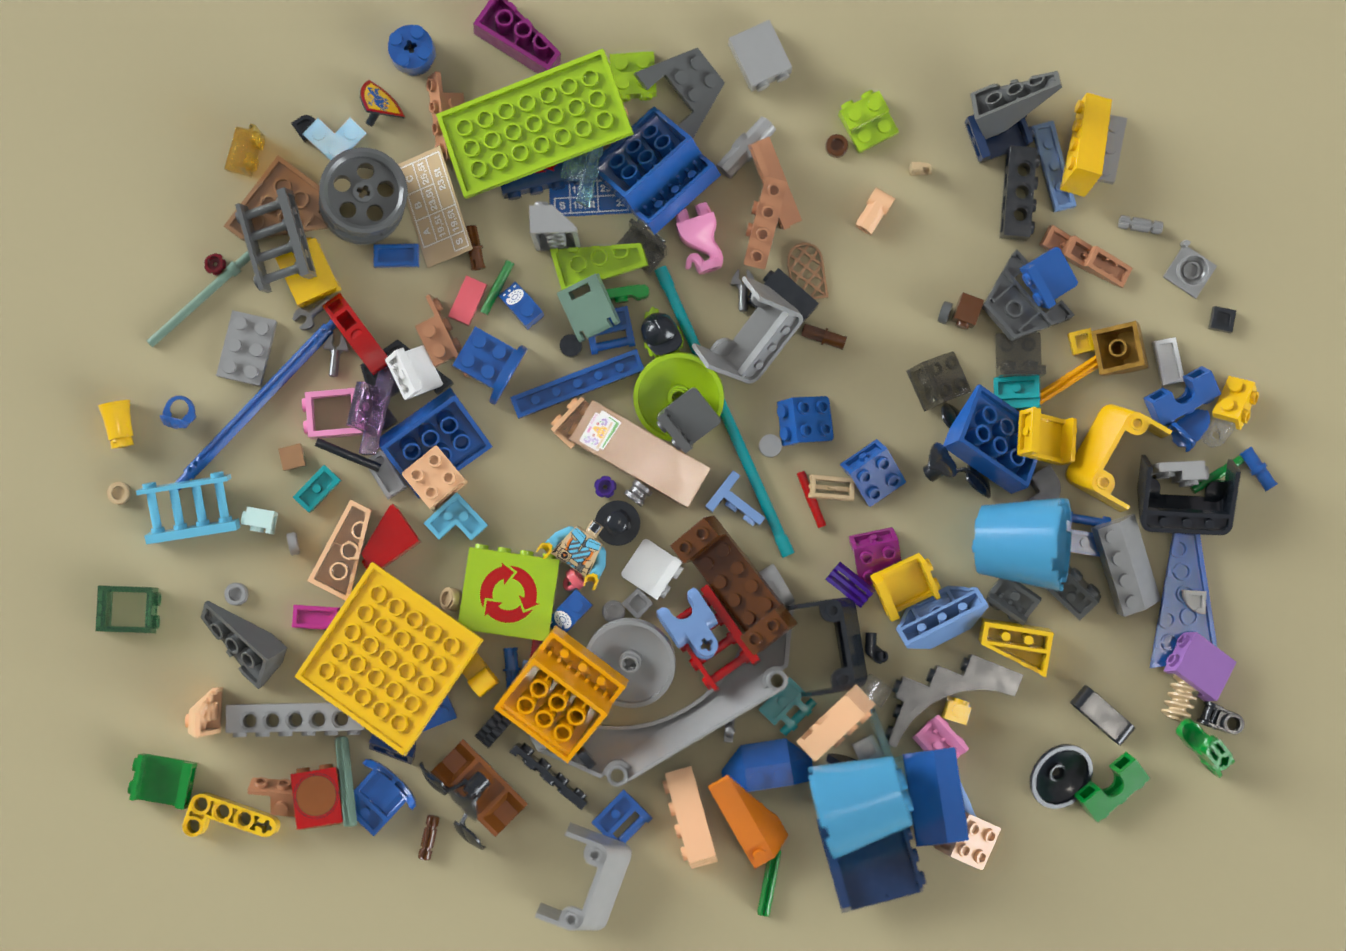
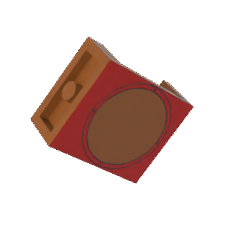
[290,764,343,830]

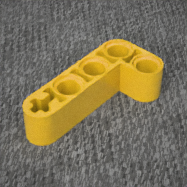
[462,652,500,697]
[182,792,280,837]

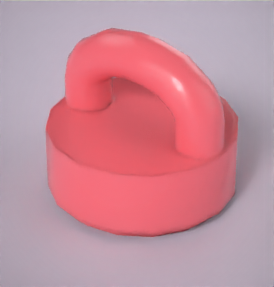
[563,568,585,591]

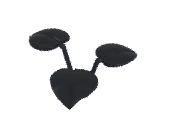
[923,402,991,498]
[419,761,490,850]

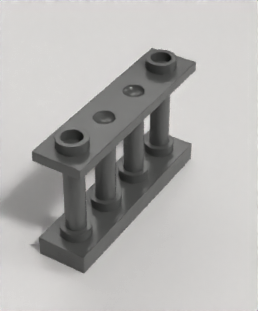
[235,187,317,293]

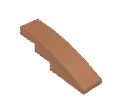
[1039,225,1133,288]

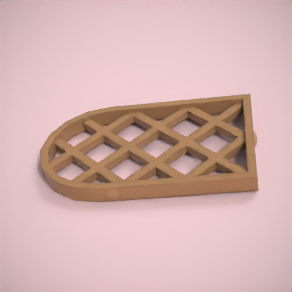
[787,242,828,299]

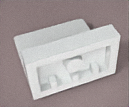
[385,345,443,400]

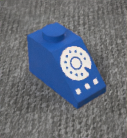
[499,282,545,330]
[550,589,593,633]

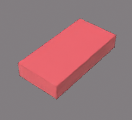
[448,276,487,326]

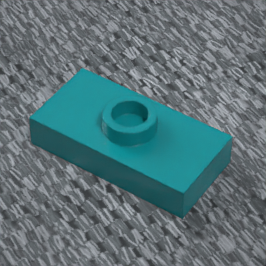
[293,465,342,513]

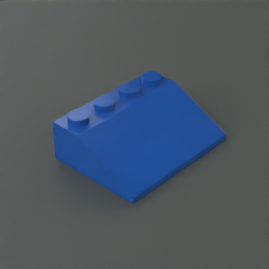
[943,384,1038,494]
[376,387,493,498]

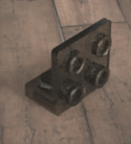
[616,218,667,275]
[995,332,1046,378]
[906,351,971,412]

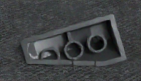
[970,71,1062,139]
[201,601,287,689]

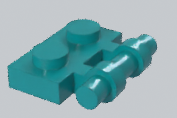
[758,677,817,736]

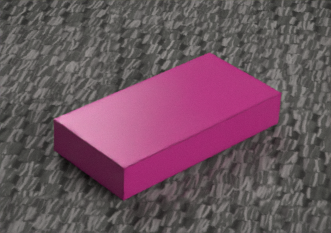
[292,605,340,630]

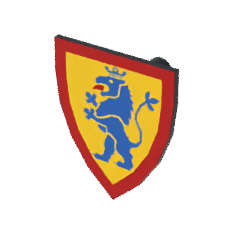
[360,80,405,126]

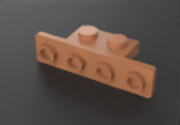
[426,71,465,162]
[744,176,787,269]
[415,294,470,378]
[248,777,340,817]

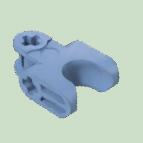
[656,588,718,660]

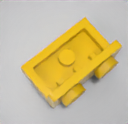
[1212,376,1259,430]

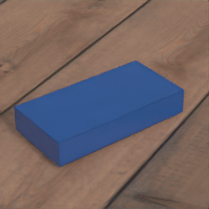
[373,244,419,268]

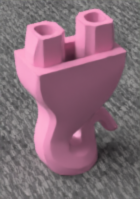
[676,202,723,274]

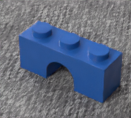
[1143,366,1221,426]

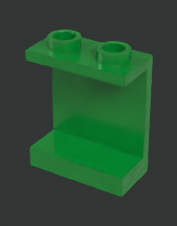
[128,753,198,810]

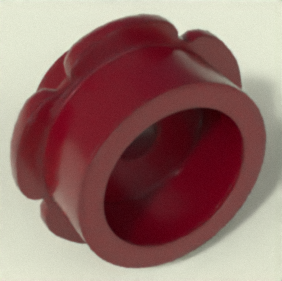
[204,253,226,275]

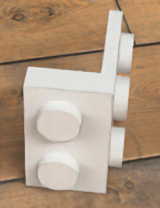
[621,539,684,600]

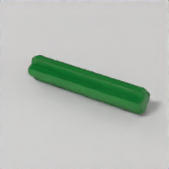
[757,850,781,917]

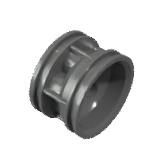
[319,147,408,245]

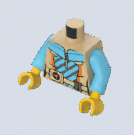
[536,520,606,590]

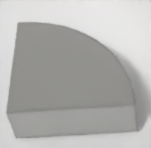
[1182,590,1207,614]

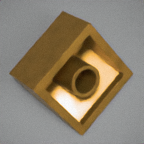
[1091,321,1149,375]

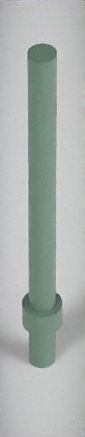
[147,251,250,347]

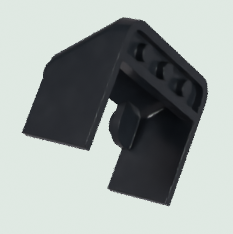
[1137,455,1241,536]
[787,597,867,697]

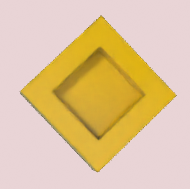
[1067,328,1095,356]

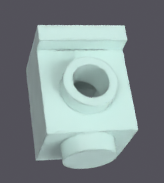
[241,507,278,535]

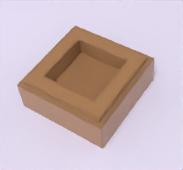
[278,443,307,471]

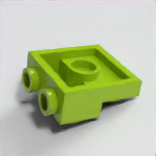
[609,51,657,102]
[838,90,899,154]

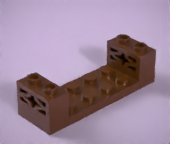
[670,515,798,655]

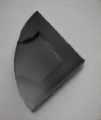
[826,754,857,764]

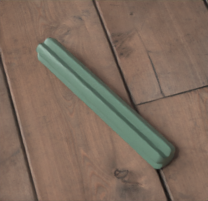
[335,736,357,827]

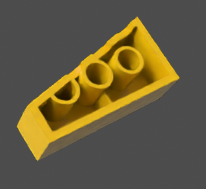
[1060,93,1112,197]

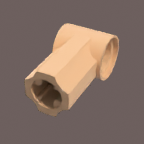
[855,187,895,235]

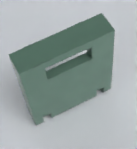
[557,274,620,342]

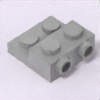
[1152,461,1209,487]

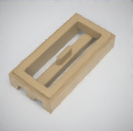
[808,474,855,502]

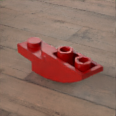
[322,293,388,375]

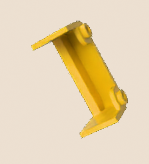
[1065,404,1172,512]

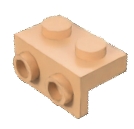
[551,396,589,449]

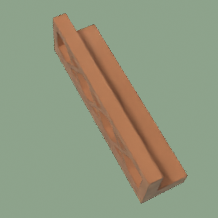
[748,137,802,230]

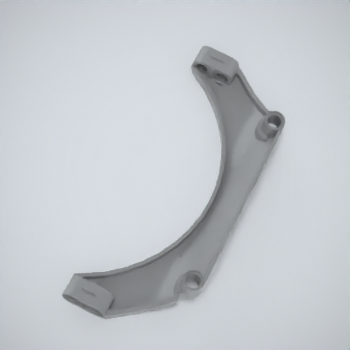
[528,564,795,787]

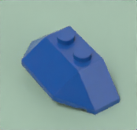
[721,738,813,792]

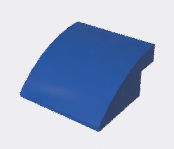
[588,106,721,235]

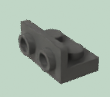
[1047,566,1101,620]

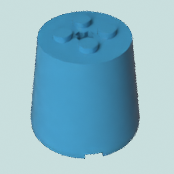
[972,498,1072,591]
[808,756,914,859]

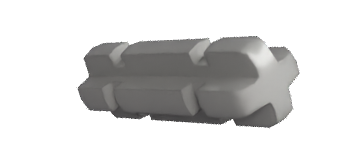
[1118,215,1163,234]

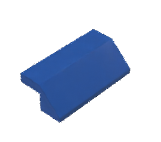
[902,747,969,847]

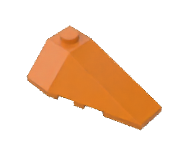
[708,775,788,869]

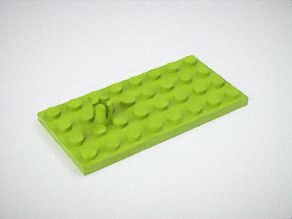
[436,48,634,199]

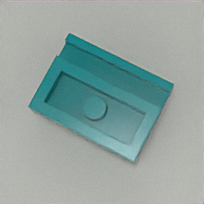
[994,375,1041,410]

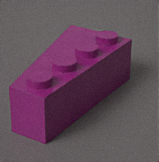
[473,0,561,74]

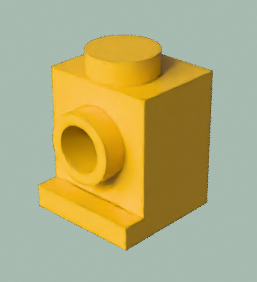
[941,696,972,725]

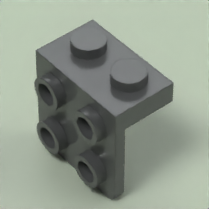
[657,387,721,454]

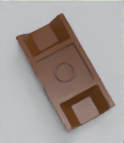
[431,739,528,837]

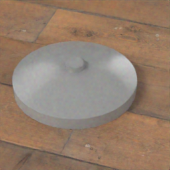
[587,618,676,708]

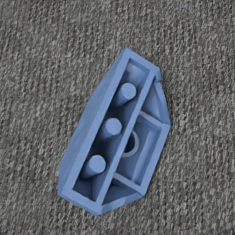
[896,586,989,649]

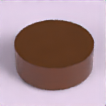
[825,134,848,158]

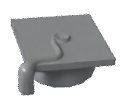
[1163,240,1217,299]

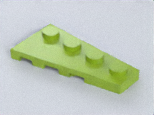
[550,243,649,290]

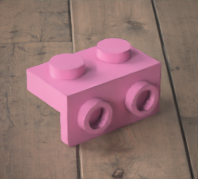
[912,715,969,759]

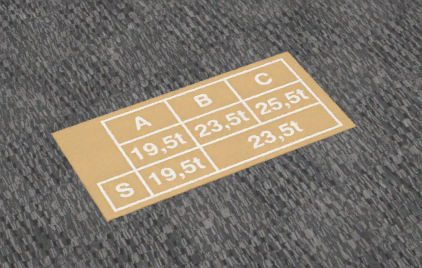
[398,146,473,268]

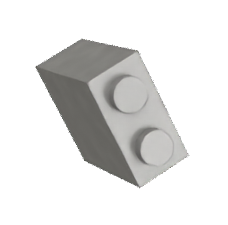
[728,20,792,92]

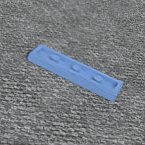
[1032,121,1077,213]

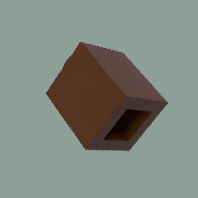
[951,292,984,330]

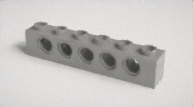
[226,703,367,737]

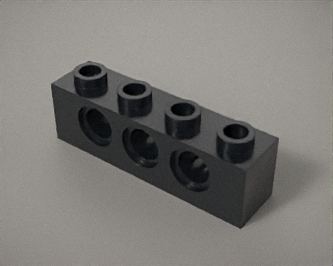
[999,145,1040,240]

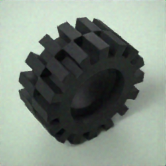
[475,711,512,748]

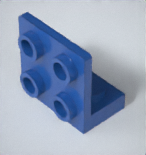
[840,439,906,507]

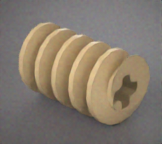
[1161,674,1197,722]

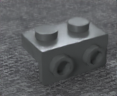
[986,578,1042,626]

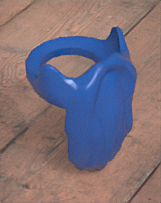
[160,395,196,429]
[1167,409,1210,452]

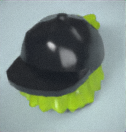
[641,307,684,358]

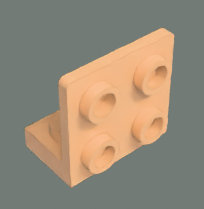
[402,446,468,511]
[934,812,1001,870]

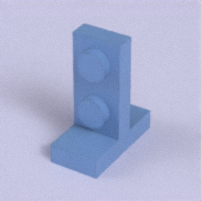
[705,470,765,526]

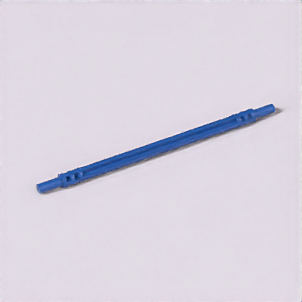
[175,320,337,491]

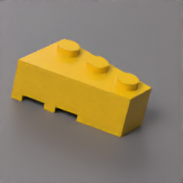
[978,618,1054,678]

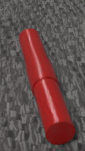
[797,471,826,528]

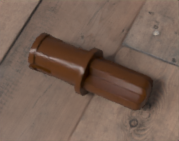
[466,225,486,271]
[801,324,847,350]

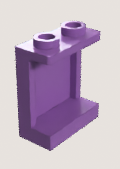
[1164,632,1237,701]

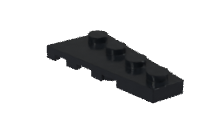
[509,742,588,810]

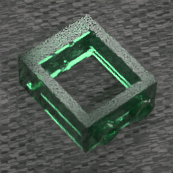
[95,586,161,633]

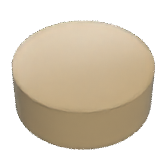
[107,482,132,505]

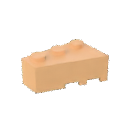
[796,684,876,762]

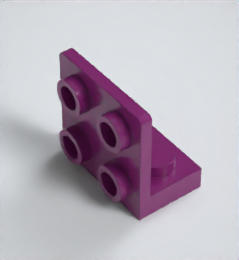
[849,527,901,586]

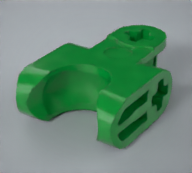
[1176,718,1235,778]

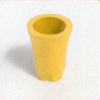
[98,400,134,449]

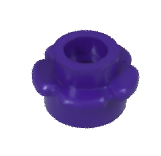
[594,476,617,498]

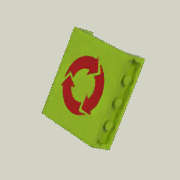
[458,544,561,641]

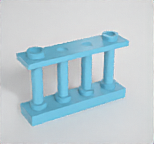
[136,471,241,545]

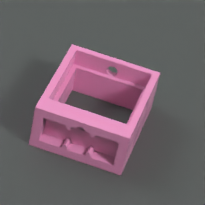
[302,388,366,439]

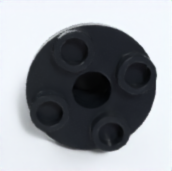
[595,500,640,546]

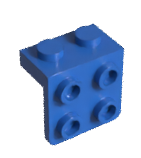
[1019,247,1078,309]
[777,396,834,446]

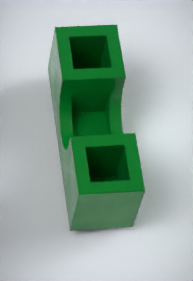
[1074,752,1151,823]

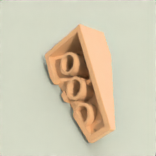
[185,687,223,737]

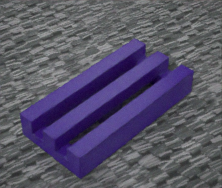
[825,562,875,608]

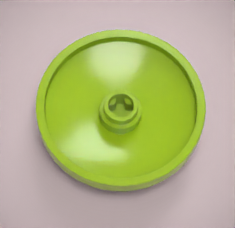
[633,352,724,442]

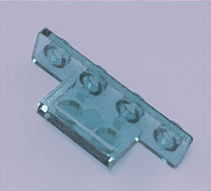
[560,147,603,207]

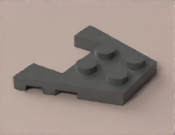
[633,47,725,138]
[982,249,1074,341]

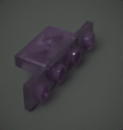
[346,367,395,455]

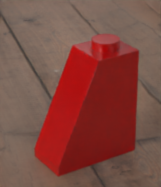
[361,504,421,569]

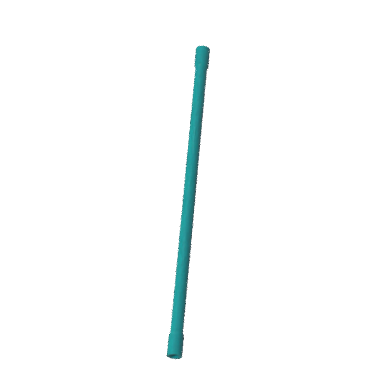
[654,265,795,558]

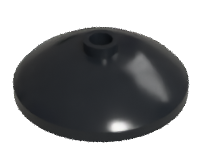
[1030,744,1093,809]

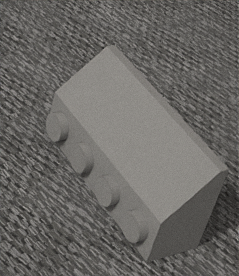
[529,202,581,251]
[1091,514,1161,617]

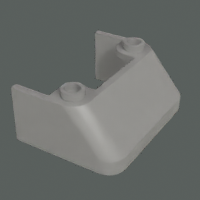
[691,276,803,383]
[535,822,632,930]

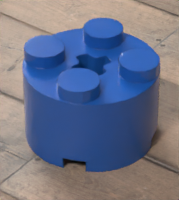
[388,25,436,76]

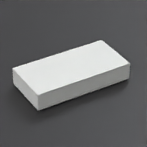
[1152,337,1184,386]

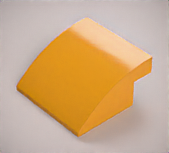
[494,625,629,763]

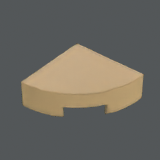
[909,162,932,176]

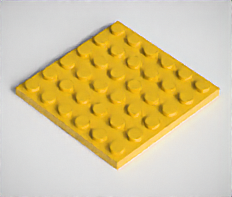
[294,562,484,756]

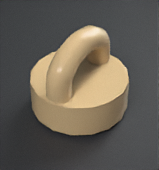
[440,587,462,611]

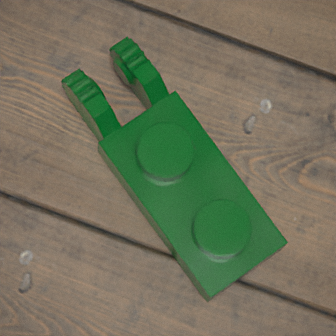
[587,284,650,304]

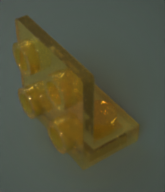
[224,123,265,178]

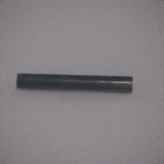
[315,438,382,472]

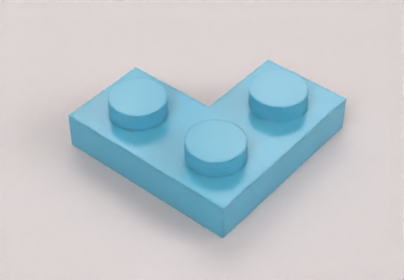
[303,118,367,161]
[424,492,488,541]

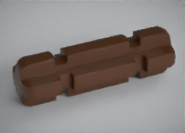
[418,815,440,861]

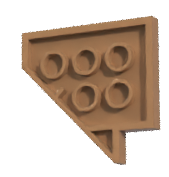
[224,156,328,241]

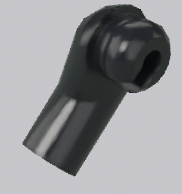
[865,633,888,664]

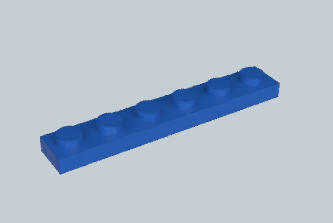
[510,349,644,419]

